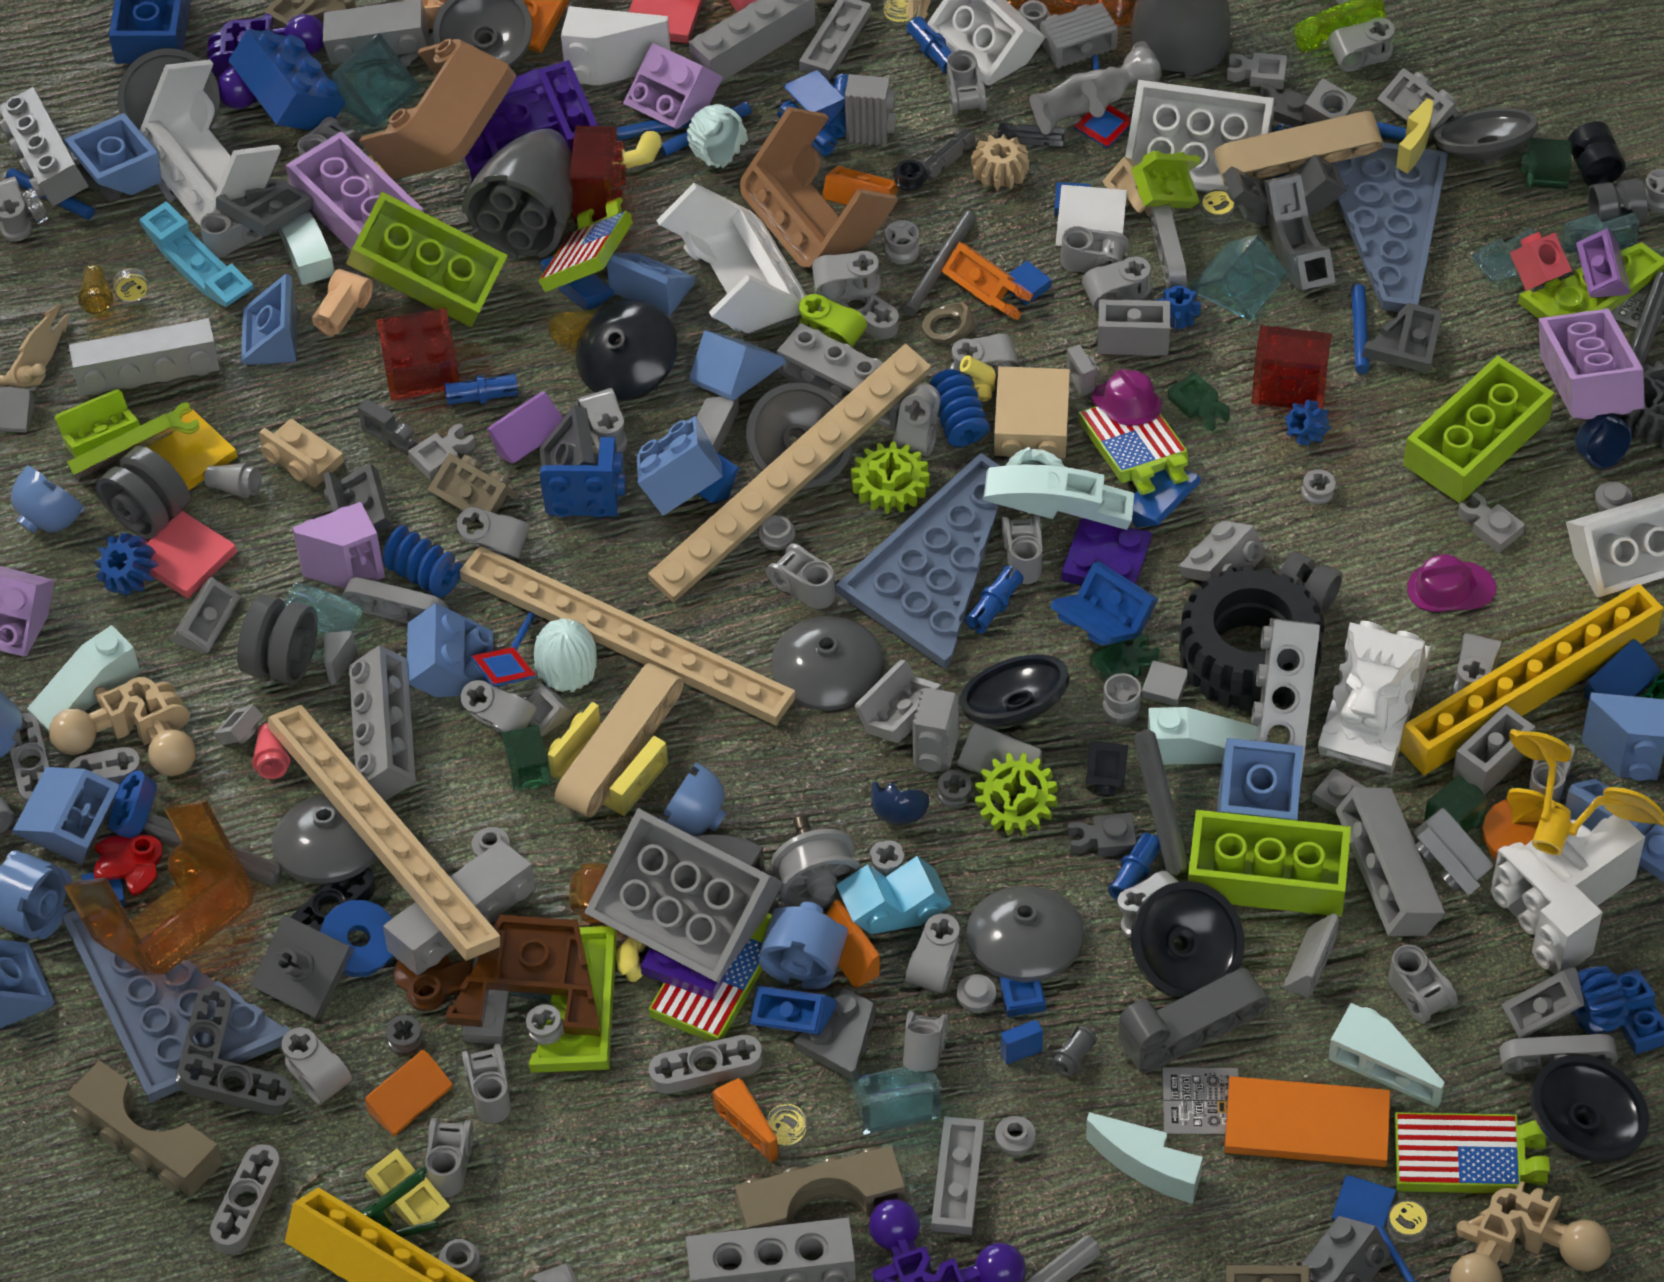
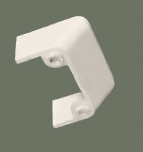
[140,60,281,225]
[656,183,806,333]

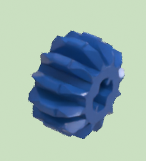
[93,532,159,596]
[1572,966,1628,1035]

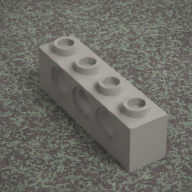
[1250,618,1320,777]
[686,1217,856,1282]

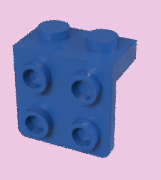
[540,437,627,517]
[1050,561,1158,645]

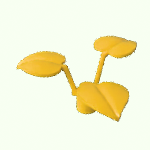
[1507,729,1664,855]

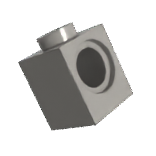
[1301,78,1358,124]

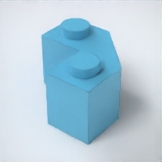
[836,856,952,934]

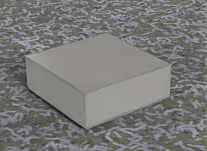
[1141,660,1188,707]

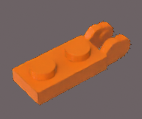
[942,242,1033,320]

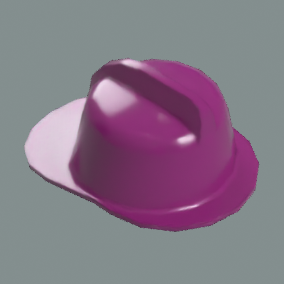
[1091,369,1162,426]
[1407,554,1496,612]

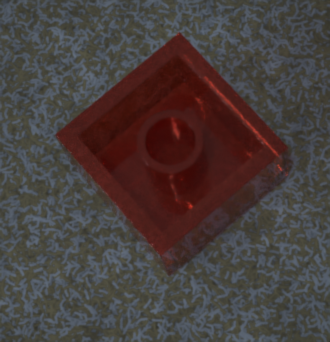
[569,125,627,223]
[376,308,460,400]
[1251,325,1332,409]

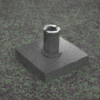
[539,405,599,466]
[250,915,355,1020]

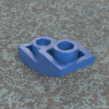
[1617,969,1664,1054]

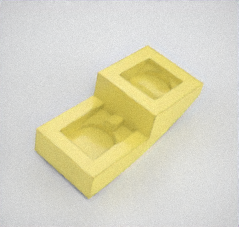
[1396,98,1433,174]
[364,1148,450,1226]

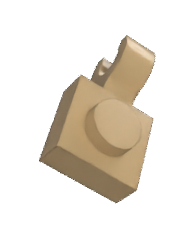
[1102,157,1151,217]

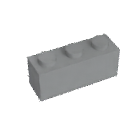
[323,0,429,64]

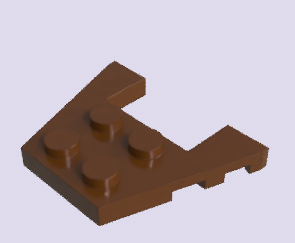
[446,914,601,1036]

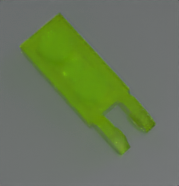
[1293,0,1386,52]

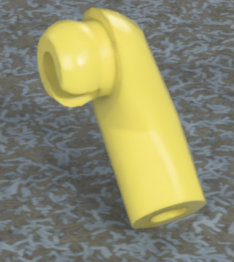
[619,131,662,170]
[960,355,996,402]
[616,937,647,982]

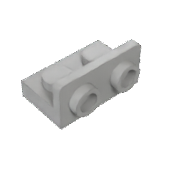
[1377,68,1460,140]

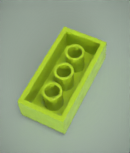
[346,191,508,327]
[1403,355,1555,504]
[1188,810,1351,917]

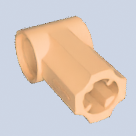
[312,269,373,337]

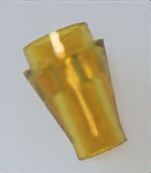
[78,265,113,315]
[548,307,599,346]

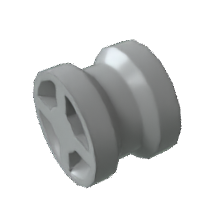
[1645,169,1664,213]
[885,220,919,264]

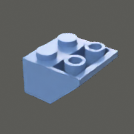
[637,416,723,516]
[407,603,493,697]
[12,767,120,865]

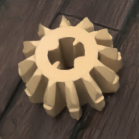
[971,134,1030,191]

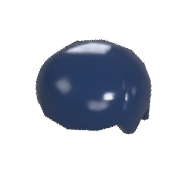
[1575,413,1632,469]
[871,782,929,825]

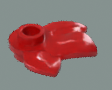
[94,834,163,896]

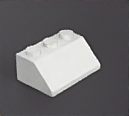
[928,0,1046,86]
[1566,493,1664,597]

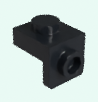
[1085,741,1129,797]

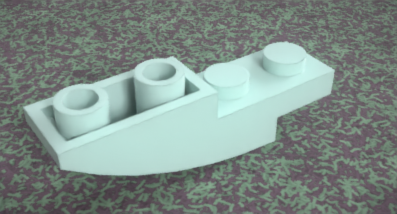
[983,464,1134,530]

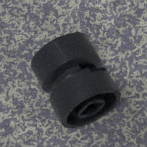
[1567,121,1626,186]

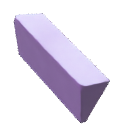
[1576,228,1631,298]
[487,391,563,463]

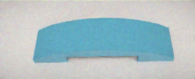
[139,201,254,307]

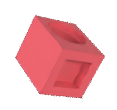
[1509,232,1572,291]

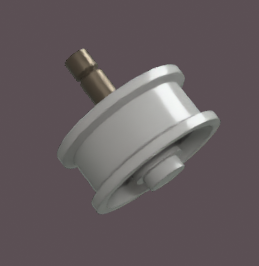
[771,816,862,909]

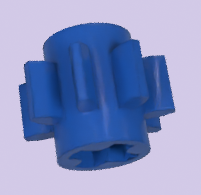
[1157,285,1201,329]
[1285,400,1331,446]

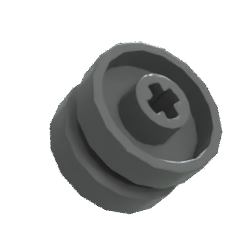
[96,445,191,539]
[237,594,318,686]

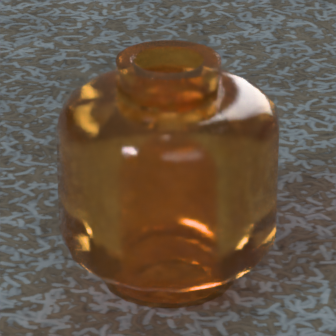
[569,863,608,923]

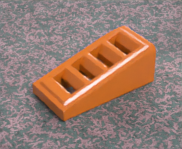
[712,1078,779,1162]

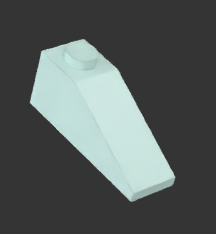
[27,625,141,733]
[1147,707,1257,765]
[1328,1003,1445,1108]

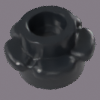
[893,160,927,191]

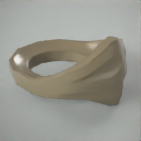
[922,303,975,344]

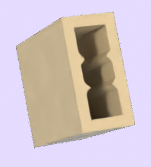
[994,366,1070,459]

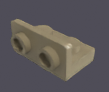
[427,453,518,520]

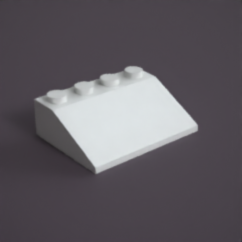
[1125,80,1275,192]

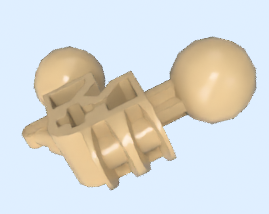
[49,677,196,777]
[1449,1181,1612,1282]

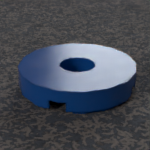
[320,900,393,977]

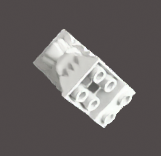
[1318,621,1431,774]
[1490,815,1645,975]

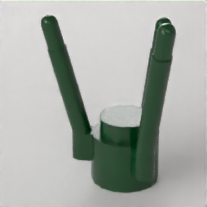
[359,1167,439,1238]

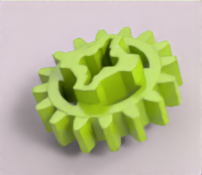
[851,441,930,514]
[975,753,1059,836]

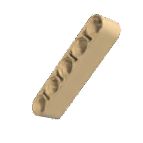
[1214,111,1384,186]
[554,663,684,818]

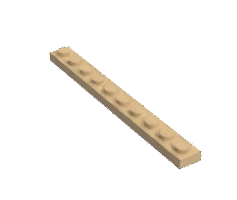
[648,343,931,603]
[460,545,795,726]
[268,705,500,961]

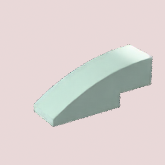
[278,211,335,285]
[1086,1112,1203,1204]

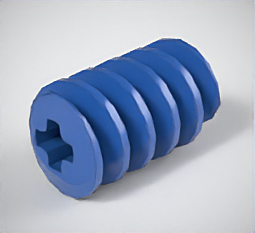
[929,369,990,447]
[383,525,464,597]

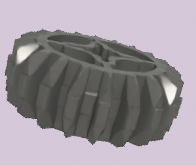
[1620,360,1664,449]

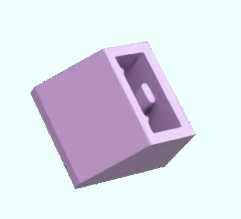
[623,42,723,129]
[292,502,385,588]
[0,566,55,657]

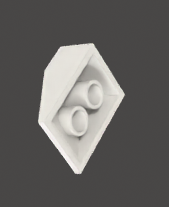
[561,6,671,86]

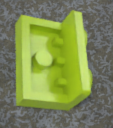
[1131,151,1202,209]
[54,389,140,458]

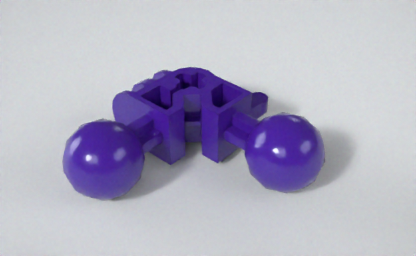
[207,13,324,110]
[868,1199,1027,1282]

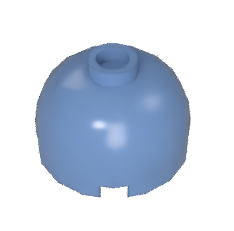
[10,465,84,533]
[659,761,727,837]

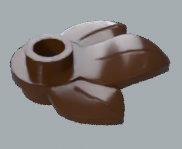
[394,955,472,1012]

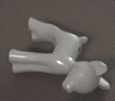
[1029,41,1161,135]

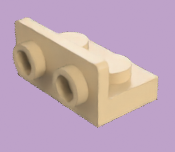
[259,419,344,488]

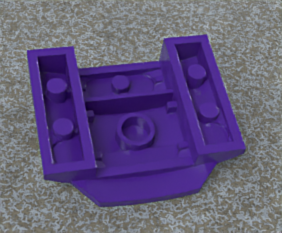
[463,60,602,182]

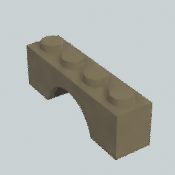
[66,1060,223,1198]
[735,1145,906,1230]

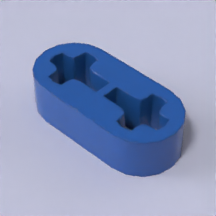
[108,770,157,838]

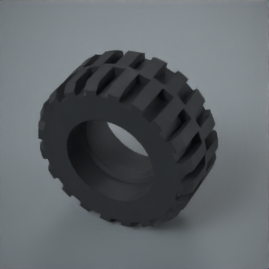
[1179,566,1325,711]

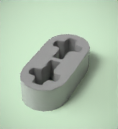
[69,747,143,785]

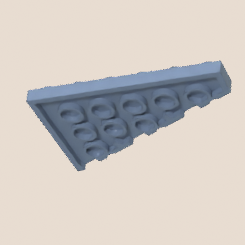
[1332,142,1448,312]
[836,453,1000,669]
[62,900,290,1103]

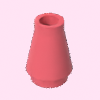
[252,723,290,779]

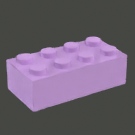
[286,131,424,250]
[1539,309,1644,420]

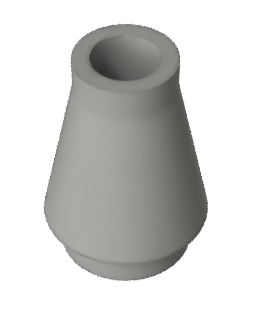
[204,463,261,498]

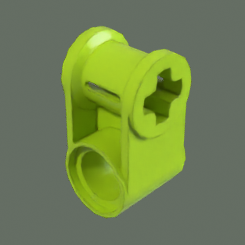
[798,294,867,347]

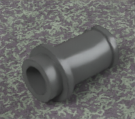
[1051,1025,1097,1077]

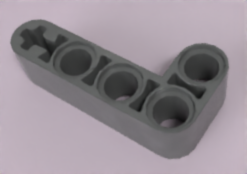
[1118,968,1270,1073]

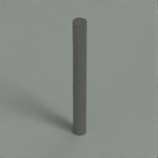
[903,211,977,316]

